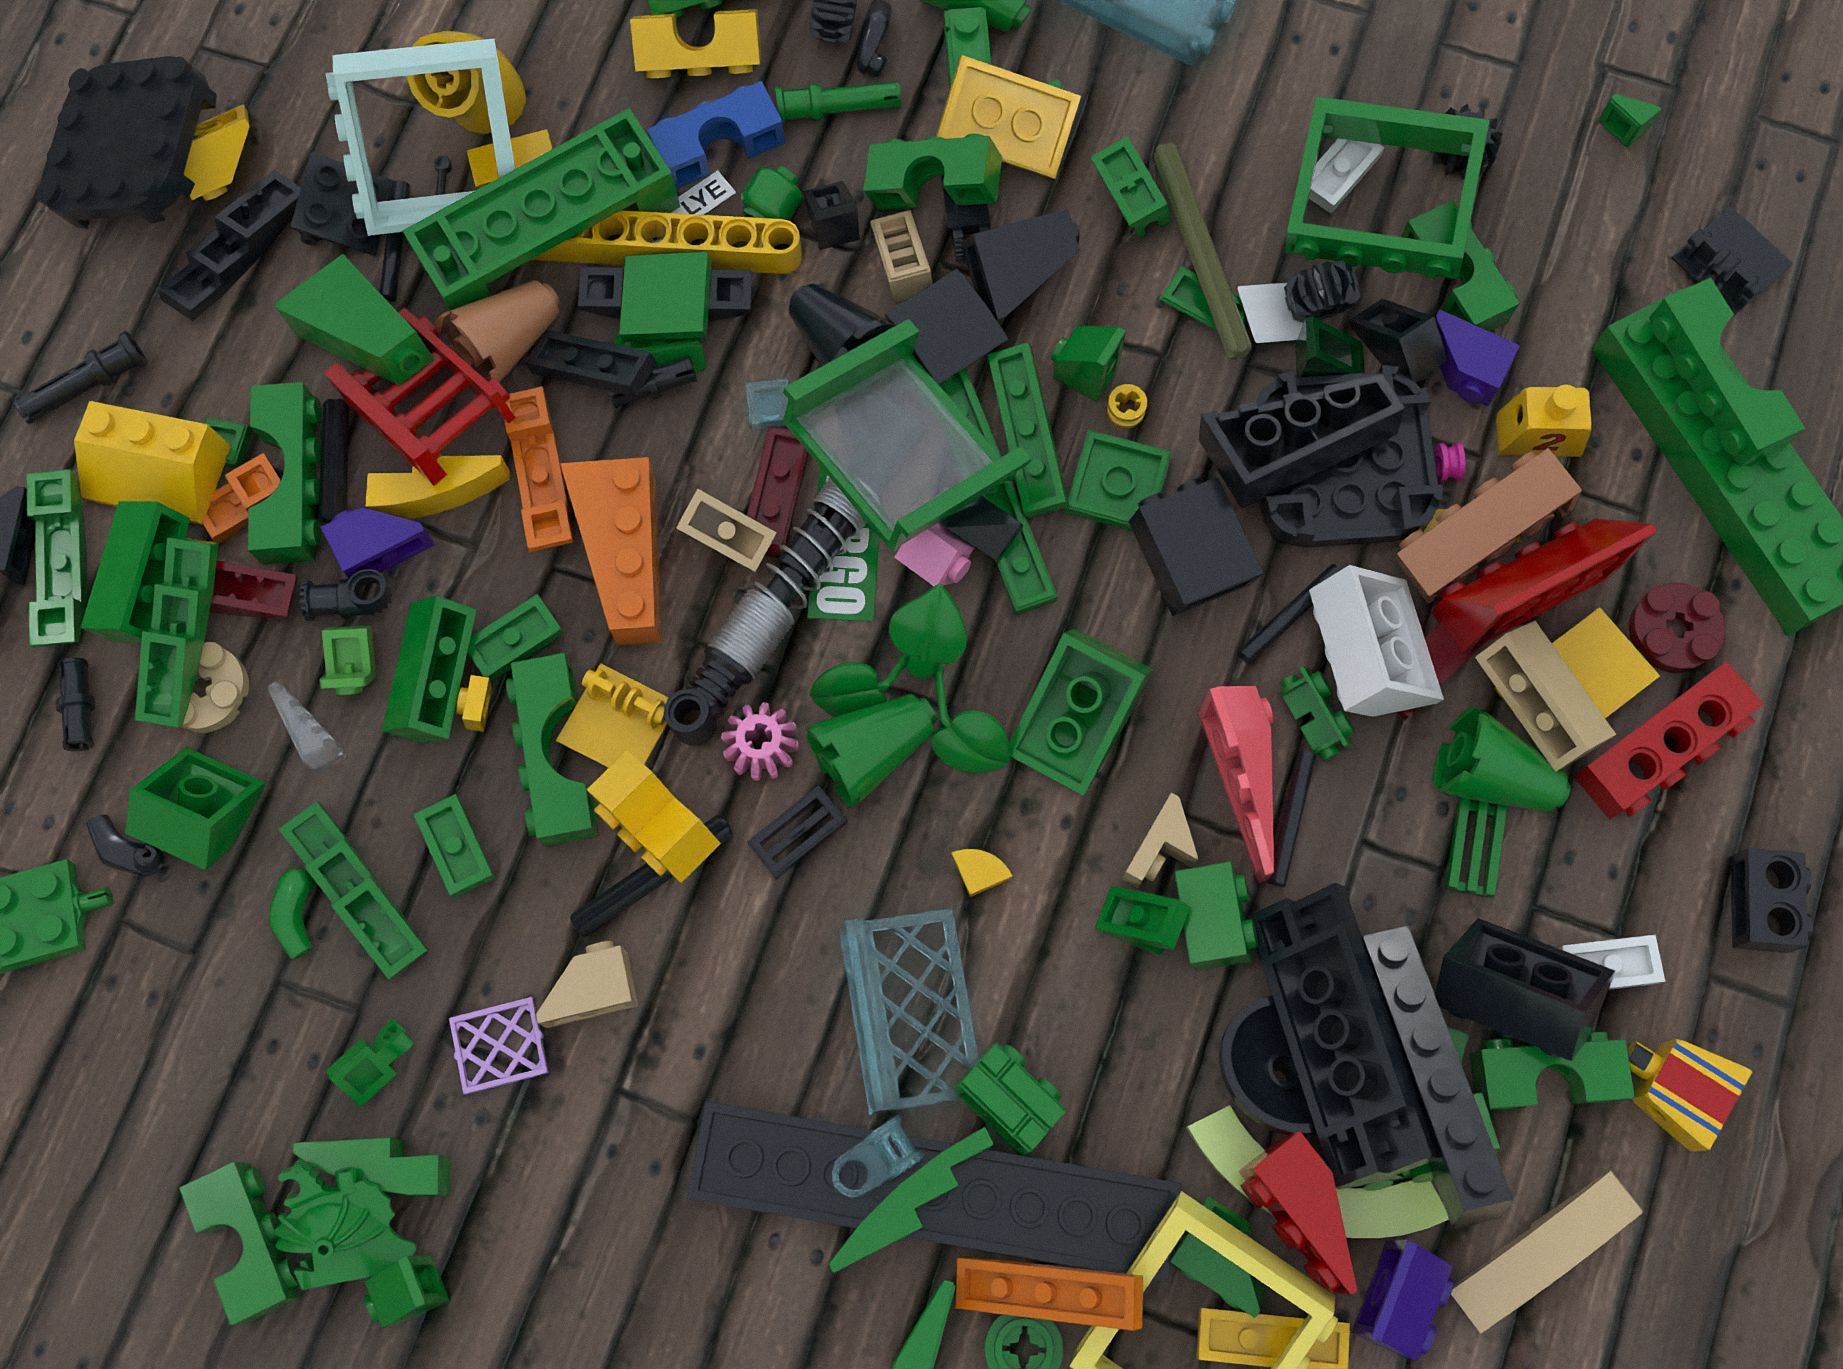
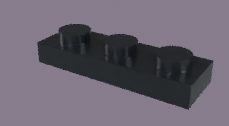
[525,330,656,397]

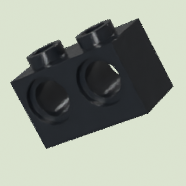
[1730,848,1813,953]

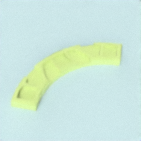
[1186,1105,1449,1238]

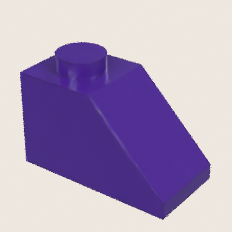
[1435,309,1520,406]
[321,507,435,578]

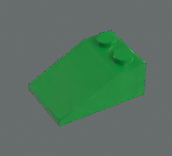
[1008,628,1154,796]

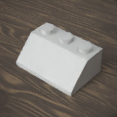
[1309,565,1444,717]

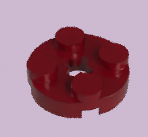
[1629,583,1725,673]

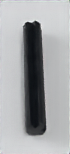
[570,815,733,936]

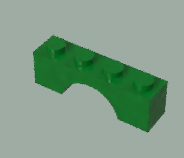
[1649,278,1806,467]
[248,382,322,565]
[506,653,599,847]

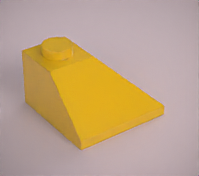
[184,104,250,201]

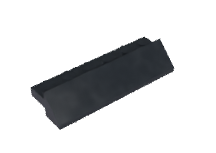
[1247,883,1440,1189]

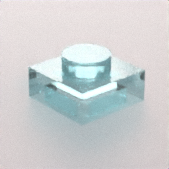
[744,378,789,430]

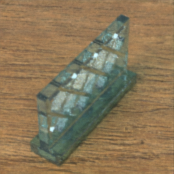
[839,908,979,1116]

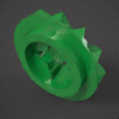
[984,1314,1063,1369]

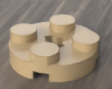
[181,642,249,733]

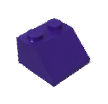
[1351,1240,1454,1361]

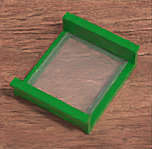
[783,319,1032,553]

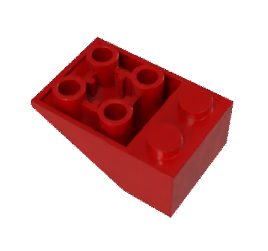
[1238,1131,1357,1295]

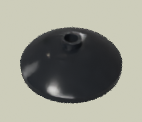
[1219,996,1317,1136]

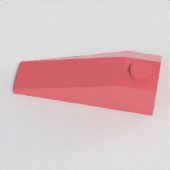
[1198,686,1274,883]

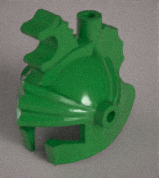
[275,1159,417,1290]

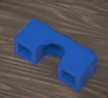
[647,81,785,190]

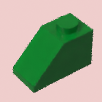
[1051,326,1126,403]
[364,1255,449,1329]

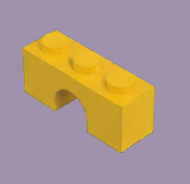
[630,9,762,78]

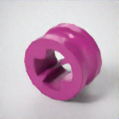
[1434,442,1466,483]

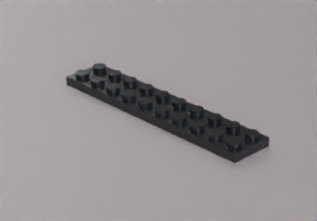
[687,1101,1181,1283]

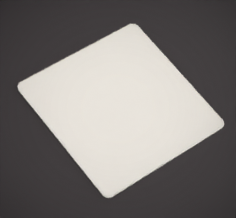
[1237,283,1303,343]

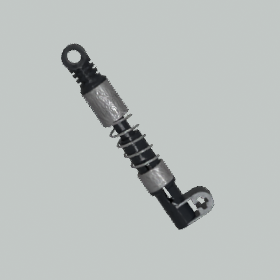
[664,387,925,746]

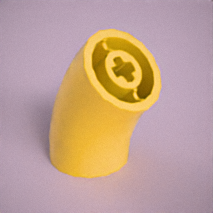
[406,31,526,134]

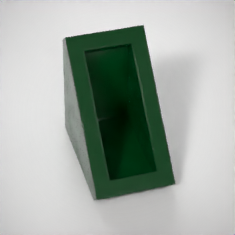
[1295,316,1365,377]

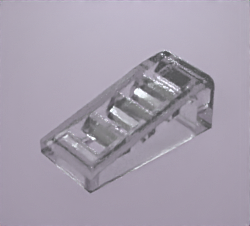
[268,681,349,774]

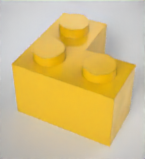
[587,750,721,883]

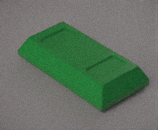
[1160,266,1247,332]

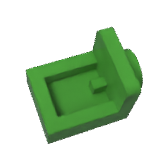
[320,625,376,695]

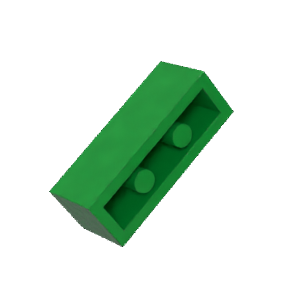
[80,501,190,644]
[382,596,477,744]

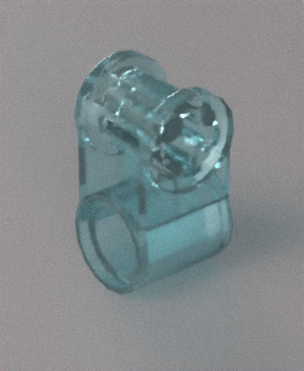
[832,1115,926,1199]

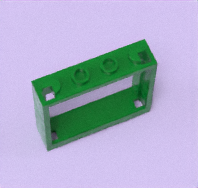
[1285,97,1490,280]

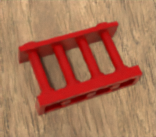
[324,308,515,486]

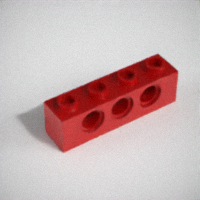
[1573,661,1763,819]

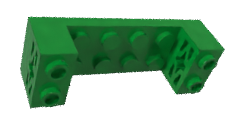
[402,108,680,311]

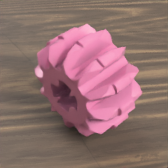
[721,702,799,781]

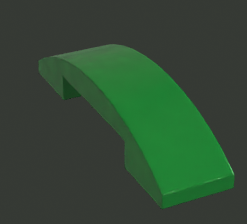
[26,469,87,647]

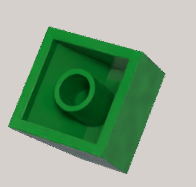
[125,747,265,870]

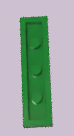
[987,342,1069,518]

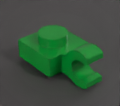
[326,1019,414,1107]

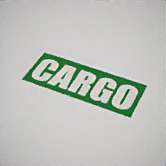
[807,463,883,622]

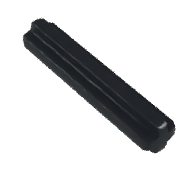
[319,398,349,523]

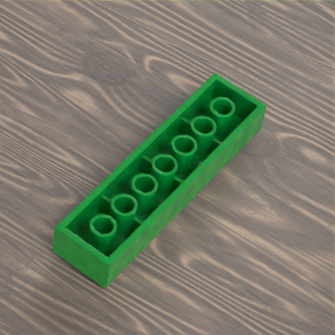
[1592,289,1843,637]

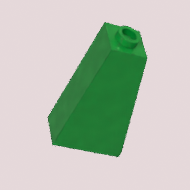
[273,254,435,386]

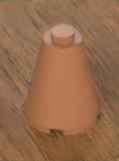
[436,280,560,383]

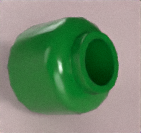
[740,165,803,221]

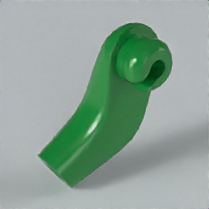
[269,868,315,960]

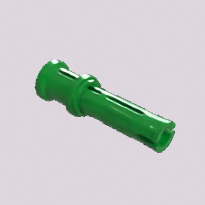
[774,81,902,124]

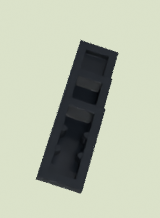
[158,170,301,321]

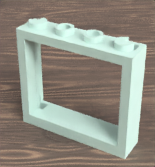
[326,39,515,236]

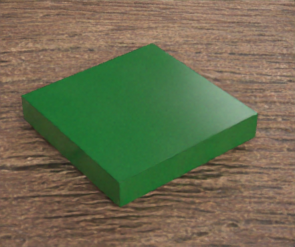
[619,252,712,341]
[1065,429,1172,531]

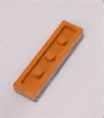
[955,1256,1143,1331]

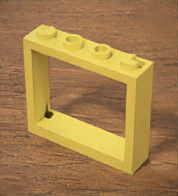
[1069,1191,1338,1369]

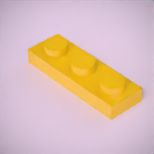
[1196,1307,1350,1369]

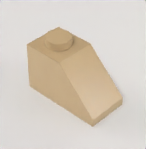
[676,489,777,572]
[536,941,638,1028]

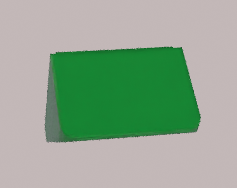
[1598,94,1662,148]

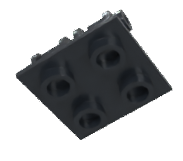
[290,152,394,256]
[1671,207,1793,316]

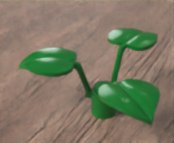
[809,584,1010,773]

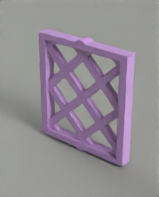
[449,997,549,1095]

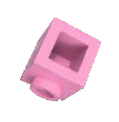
[894,522,975,586]

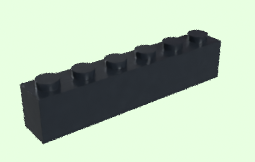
[1362,926,1513,1229]

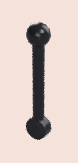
[434,155,452,195]

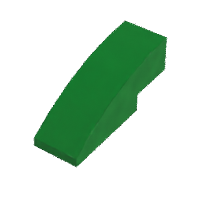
[293,1138,450,1196]

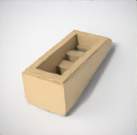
[870,210,933,302]

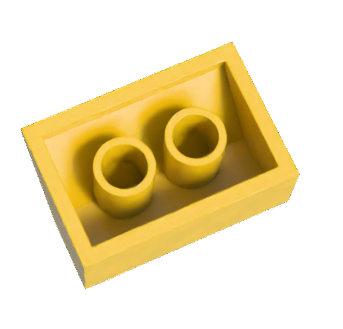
[74,401,231,525]

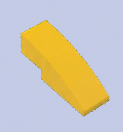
[365,455,510,519]

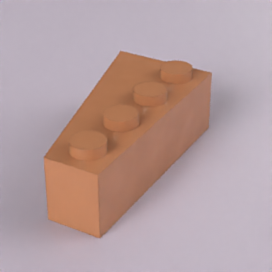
[1396,448,1582,604]

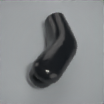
[857,0,892,77]
[86,815,164,876]

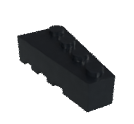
[1198,373,1405,509]

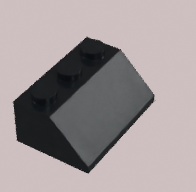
[1435,918,1615,1061]

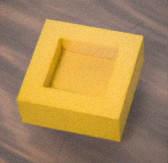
[456,675,492,732]

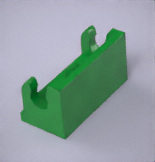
[1090,136,1171,237]

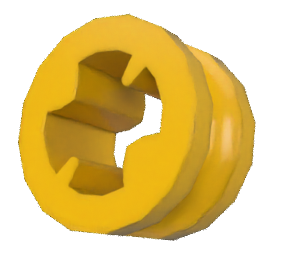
[1107,384,1147,428]

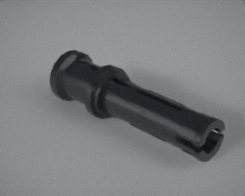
[13,331,148,424]

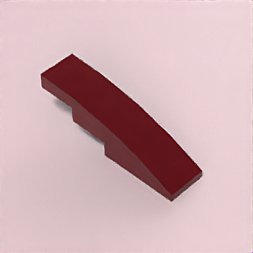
[209,560,298,619]

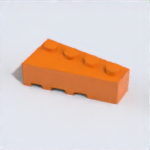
[560,457,662,645]

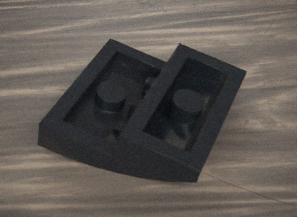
[885,269,1008,385]

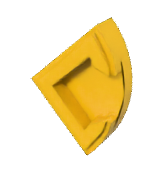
[951,849,1013,897]

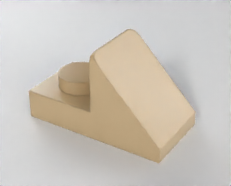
[1122,793,1198,889]

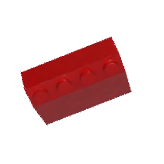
[1432,519,1657,654]

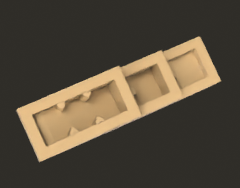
[1451,1169,1643,1334]

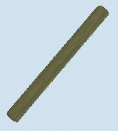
[1153,142,1251,360]

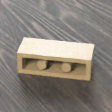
[1475,621,1616,772]

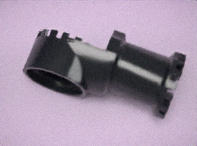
[299,569,393,621]

